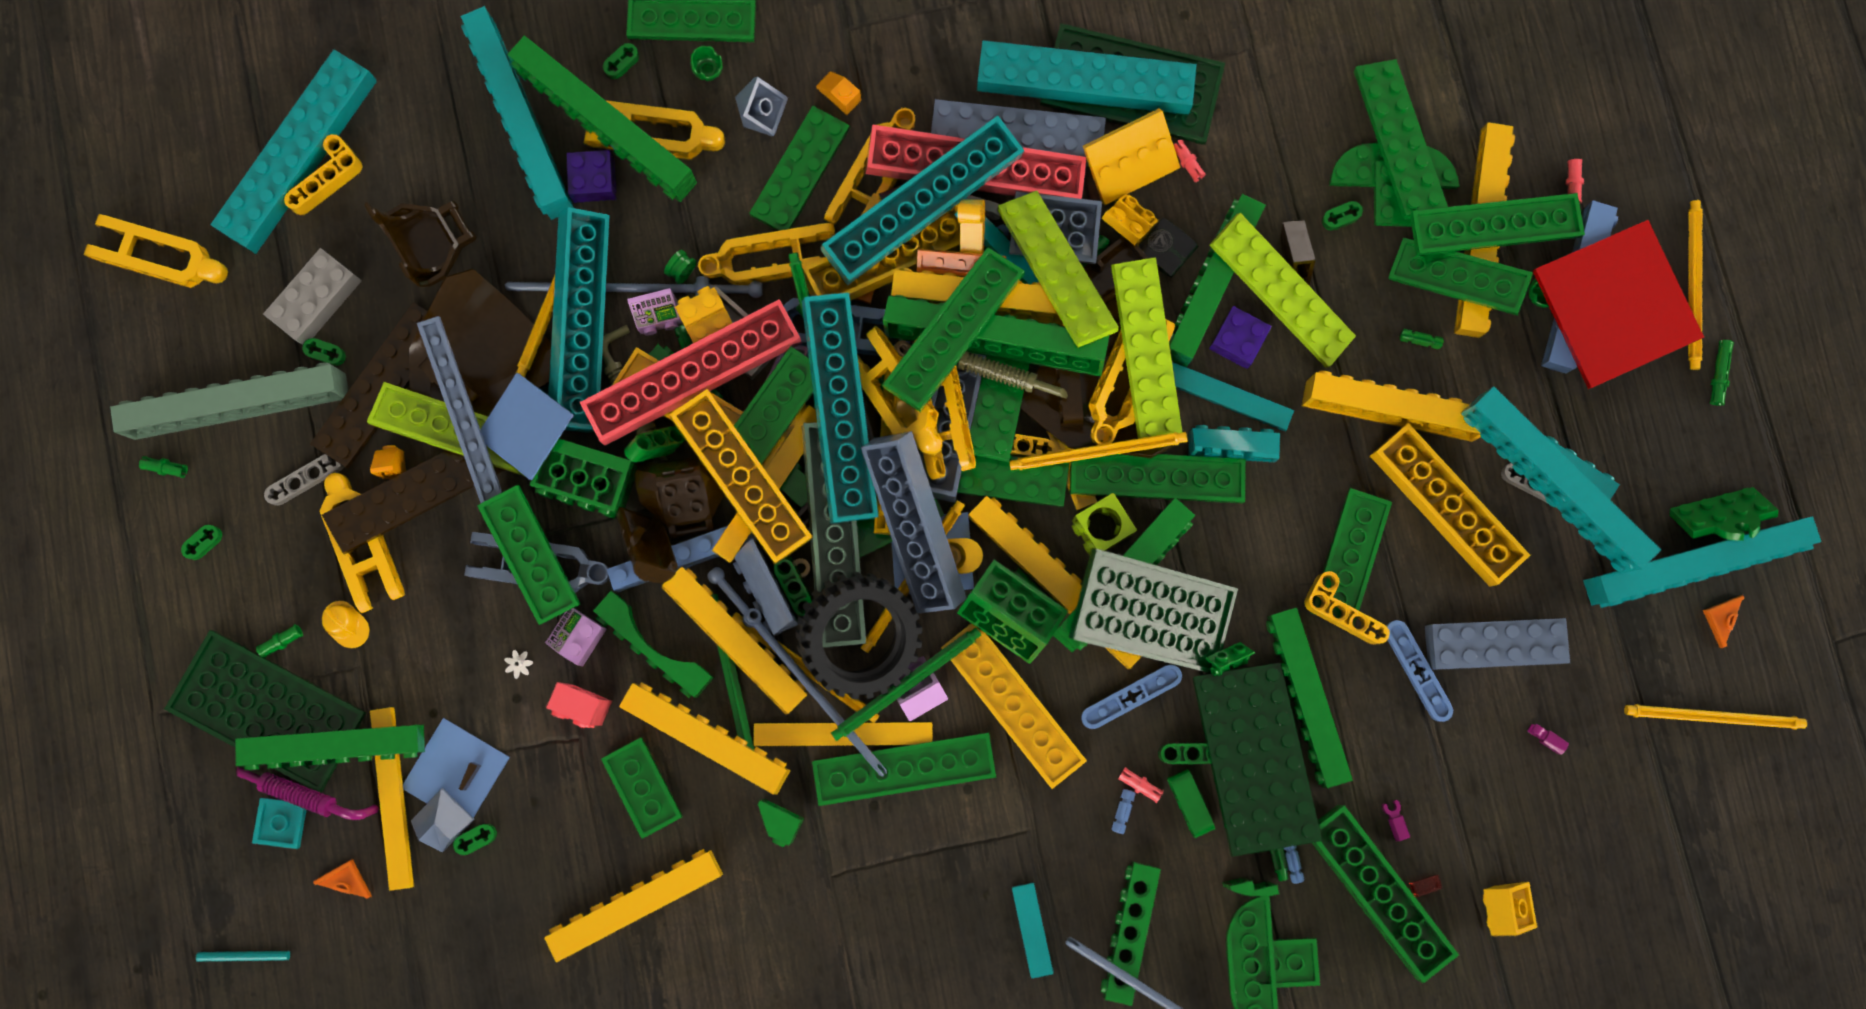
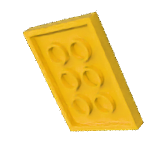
[1082,109,1180,205]

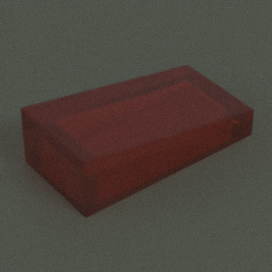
[1410,874,1443,897]

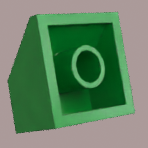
[758,799,804,847]

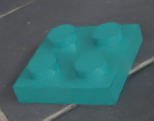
[252,797,306,849]

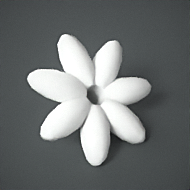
[504,650,533,679]

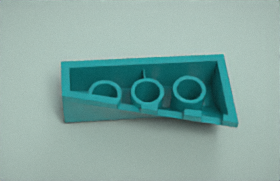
[1188,425,1280,462]
[1545,436,1620,500]

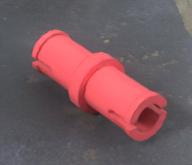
[1173,140,1206,182]
[1566,159,1584,203]
[1118,767,1164,803]

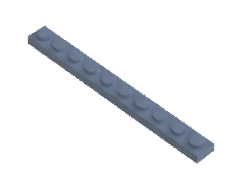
[417,316,502,503]

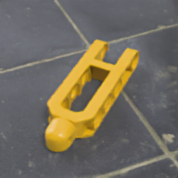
[584,101,725,160]
[824,108,915,225]
[83,214,228,288]
[698,223,835,285]
[1088,319,1175,445]
[857,326,942,455]
[914,338,976,480]
[320,472,405,613]

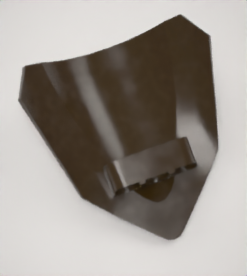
[409,268,551,417]
[1020,322,1173,458]

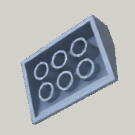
[1009,191,1102,264]
[733,539,799,636]

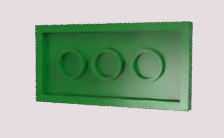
[601,737,683,839]

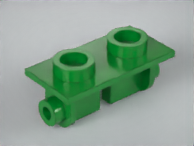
[1206,642,1255,677]

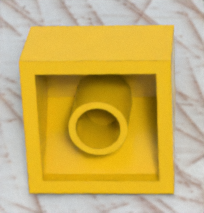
[1483,882,1537,936]

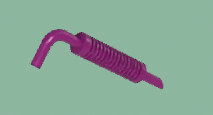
[236,767,379,820]

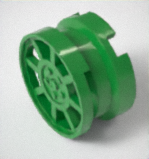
[664,250,697,284]

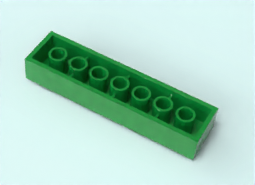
[1169,194,1266,368]
[1053,498,1195,652]
[1312,804,1459,983]

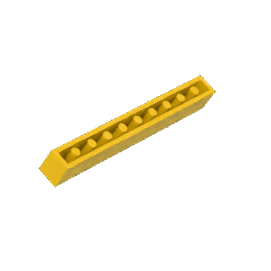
[1454,122,1515,338]
[968,496,1142,669]

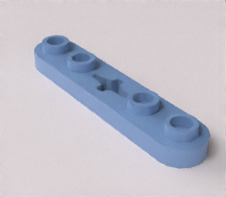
[1386,620,1453,722]
[1081,665,1182,729]

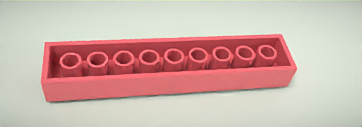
[865,125,1086,199]
[580,299,802,446]

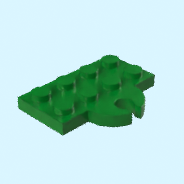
[1669,487,1779,541]

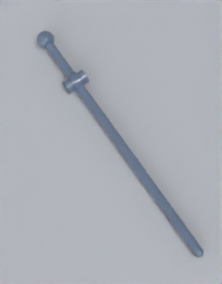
[505,276,763,298]
[707,567,887,776]
[1066,937,1183,1009]

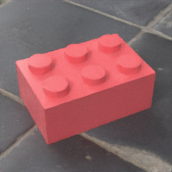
[546,682,612,728]

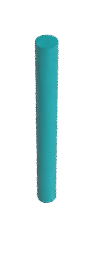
[196,951,290,962]

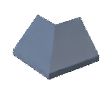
[735,77,788,136]
[411,788,474,852]

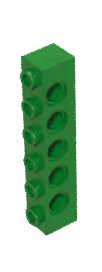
[1100,861,1161,1006]

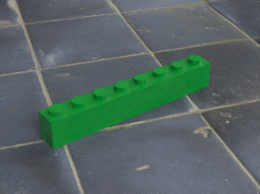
[1266,608,1353,788]
[235,725,425,770]

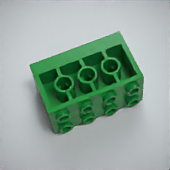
[529,439,636,519]
[957,560,1068,664]

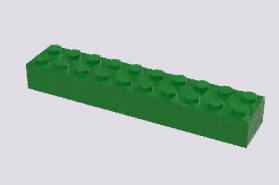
[507,35,697,202]
[883,295,1109,376]

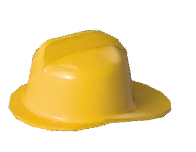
[947,538,983,574]
[322,601,370,648]

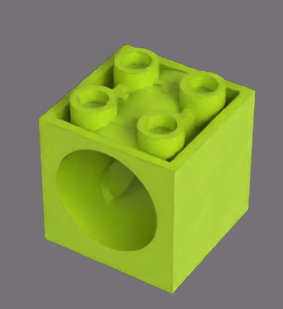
[1071,493,1137,555]

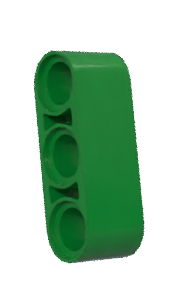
[624,426,685,462]
[774,555,813,616]
[1158,743,1211,764]
[1167,769,1215,838]

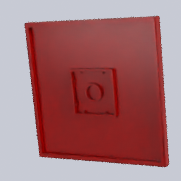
[1532,220,1704,389]

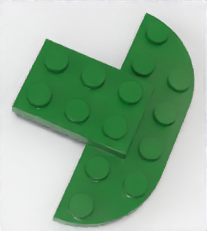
[1329,143,1459,227]
[1226,896,1320,1009]

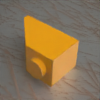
[816,71,861,115]
[370,445,406,480]

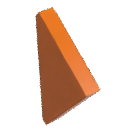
[1703,595,1744,648]
[313,860,372,899]

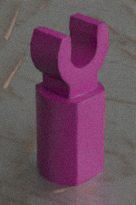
[1527,724,1569,755]
[1382,800,1410,841]

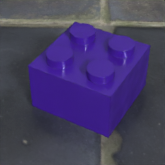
[567,150,616,203]
[1209,306,1272,369]

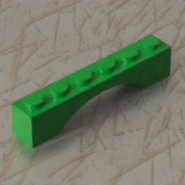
[594,591,715,698]

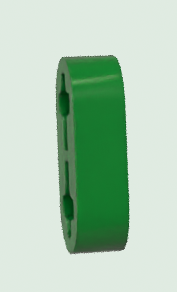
[603,43,639,80]
[1322,201,1363,231]
[302,338,346,366]
[181,525,222,560]
[453,824,497,855]

